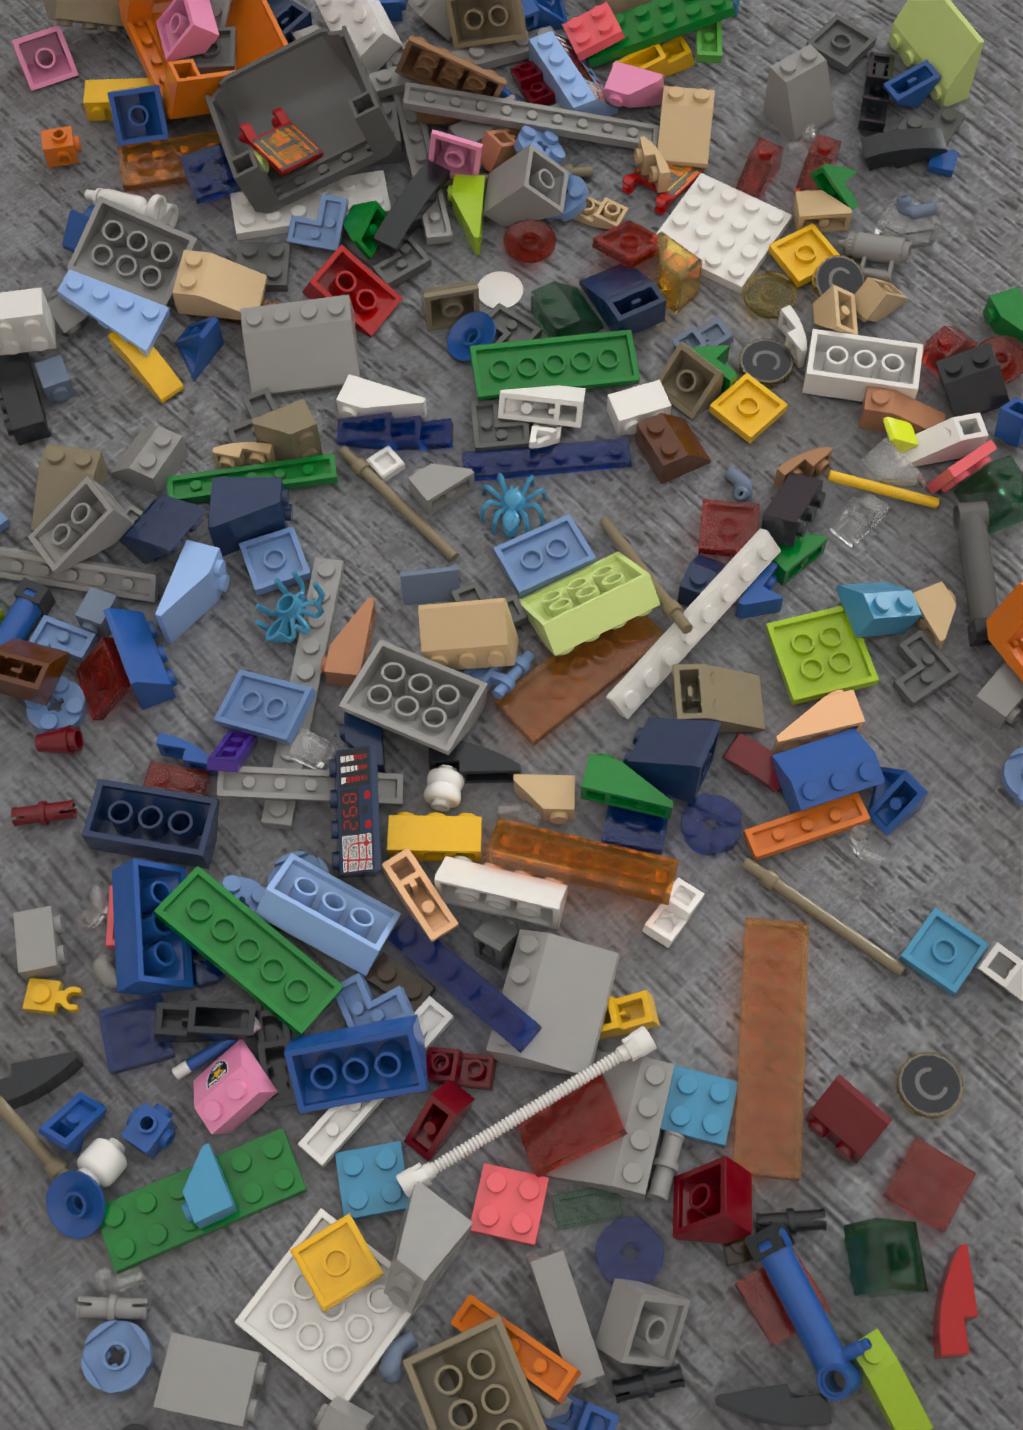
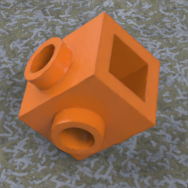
[40,126,82,168]

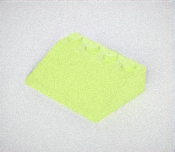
[889,0,984,107]
[519,551,661,656]

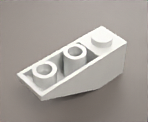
[892,412,989,469]

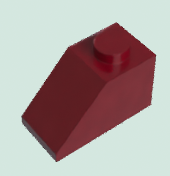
[404,1079,475,1162]

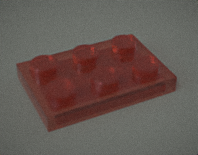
[517,1073,628,1177]

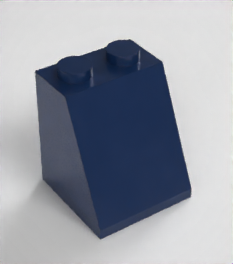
[208,477,293,557]
[623,717,722,805]

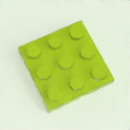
[765,605,879,706]

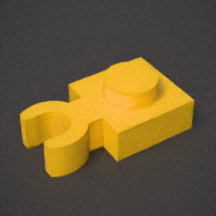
[22,978,84,1015]

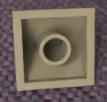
[656,342,724,420]

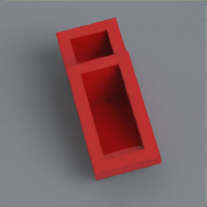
[933,1244,978,1359]

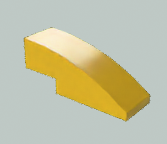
[612,35,695,78]
[107,332,184,403]
[599,990,660,1040]

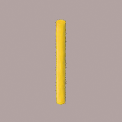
[827,470,939,509]

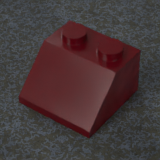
[805,1074,893,1164]
[672,1156,752,1244]

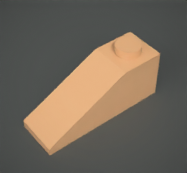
[773,690,865,754]
[382,848,459,942]

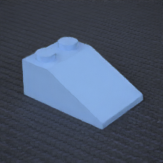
[155,540,230,644]

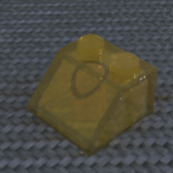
[655,231,702,313]

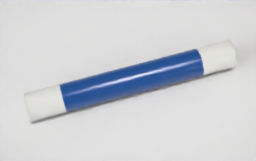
[172,1017,262,1080]

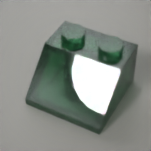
[531,281,604,338]
[954,455,1023,534]
[843,1218,928,1297]

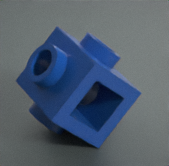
[120,1102,177,1160]

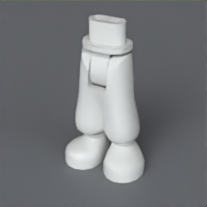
[85,188,179,228]

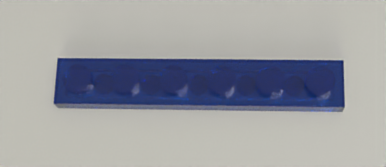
[462,437,631,481]
[388,915,542,1053]

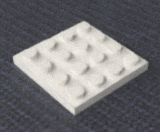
[649,173,792,294]
[234,1208,429,1402]

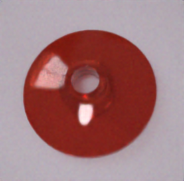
[503,219,556,263]
[977,335,1023,384]

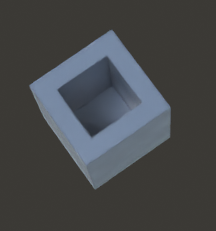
[34,355,76,404]
[75,587,123,638]

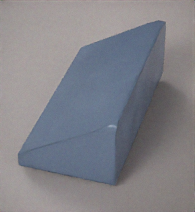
[400,566,460,605]

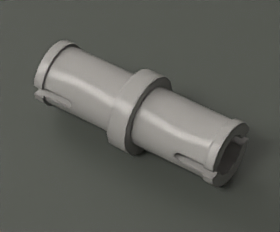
[647,1130,685,1203]
[76,1294,149,1321]

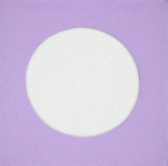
[478,271,523,308]

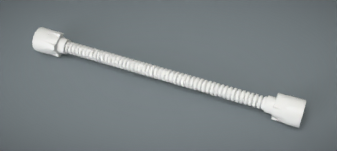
[396,1026,657,1199]

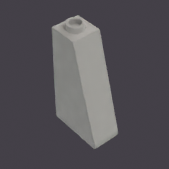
[524,1242,605,1389]

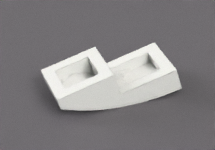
[778,305,807,368]
[642,877,705,948]

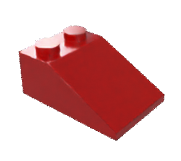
[302,244,403,338]

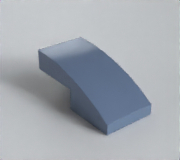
[671,316,734,348]

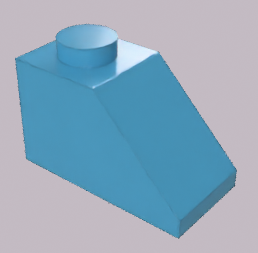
[181,1143,238,1229]

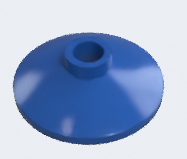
[447,311,496,361]
[46,1170,106,1239]

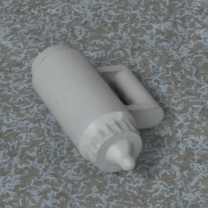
[837,232,912,282]

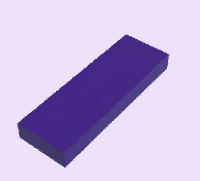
[207,729,258,773]

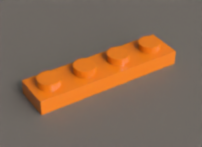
[743,792,871,861]
[450,1294,581,1404]

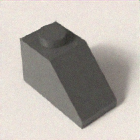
[473,915,520,971]

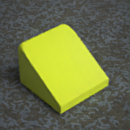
[883,417,918,454]

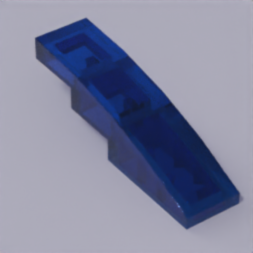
[336,412,454,450]

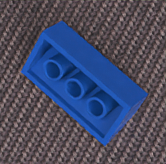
[112,858,194,996]
[284,1014,428,1114]

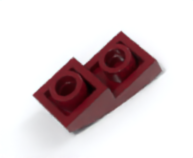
[510,61,556,106]
[722,733,781,793]
[426,1047,497,1091]

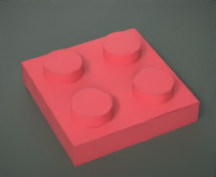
[562,2,625,61]
[926,440,998,495]
[469,1163,549,1247]

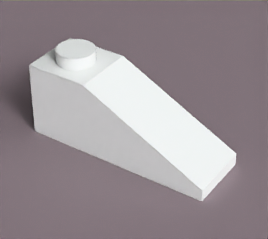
[336,374,427,424]
[498,385,586,428]

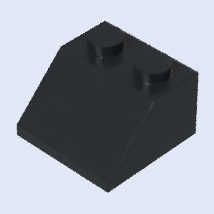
[936,342,1010,417]

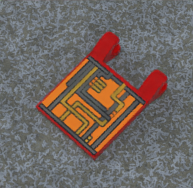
[238,108,323,175]
[621,165,704,215]

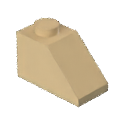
[792,190,852,232]
[855,277,908,322]
[813,284,858,335]
[913,581,957,650]
[513,774,575,824]

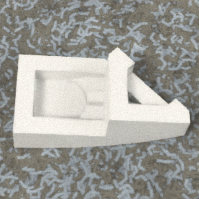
[529,422,563,449]

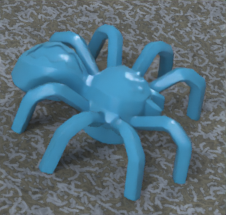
[479,473,548,538]
[255,571,325,644]

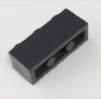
[761,472,826,547]

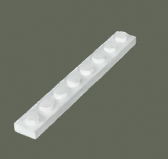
[606,529,781,719]

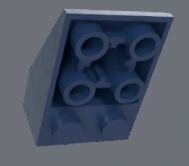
[267,0,313,44]
[579,261,667,335]
[119,495,206,563]

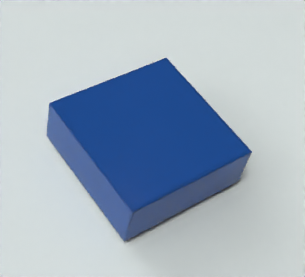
[927,149,959,177]

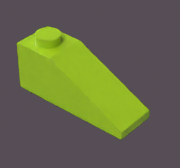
[448,174,486,255]
[851,1328,933,1430]

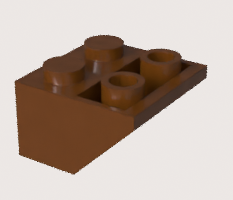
[0,638,70,706]

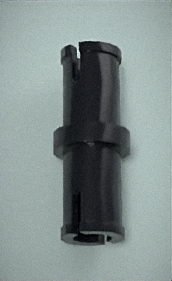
[756,1208,827,1236]
[612,1363,685,1404]

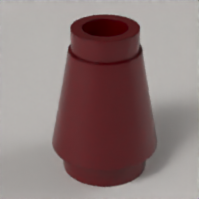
[35,725,83,755]

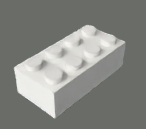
[315,0,402,73]
[0,287,56,355]
[802,329,923,402]

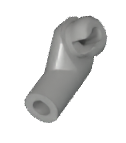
[93,954,117,988]

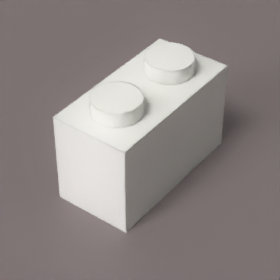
[607,380,671,437]

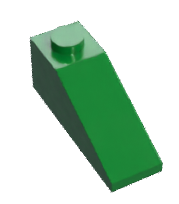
[983,287,1023,352]
[580,753,674,819]

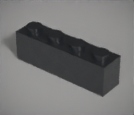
[0,352,51,445]

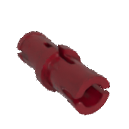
[11,799,77,827]

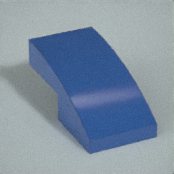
[156,733,218,777]
[543,1394,620,1430]

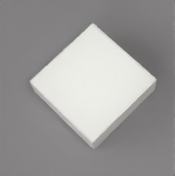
[366,445,406,482]

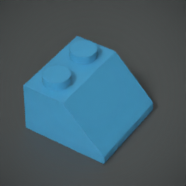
[836,582,922,638]

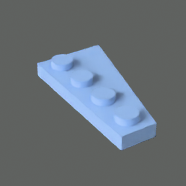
[57,269,170,357]

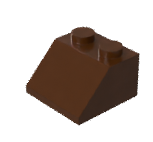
[635,413,711,484]

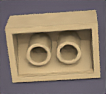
[418,598,519,670]

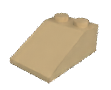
[657,86,715,168]
[172,250,268,320]

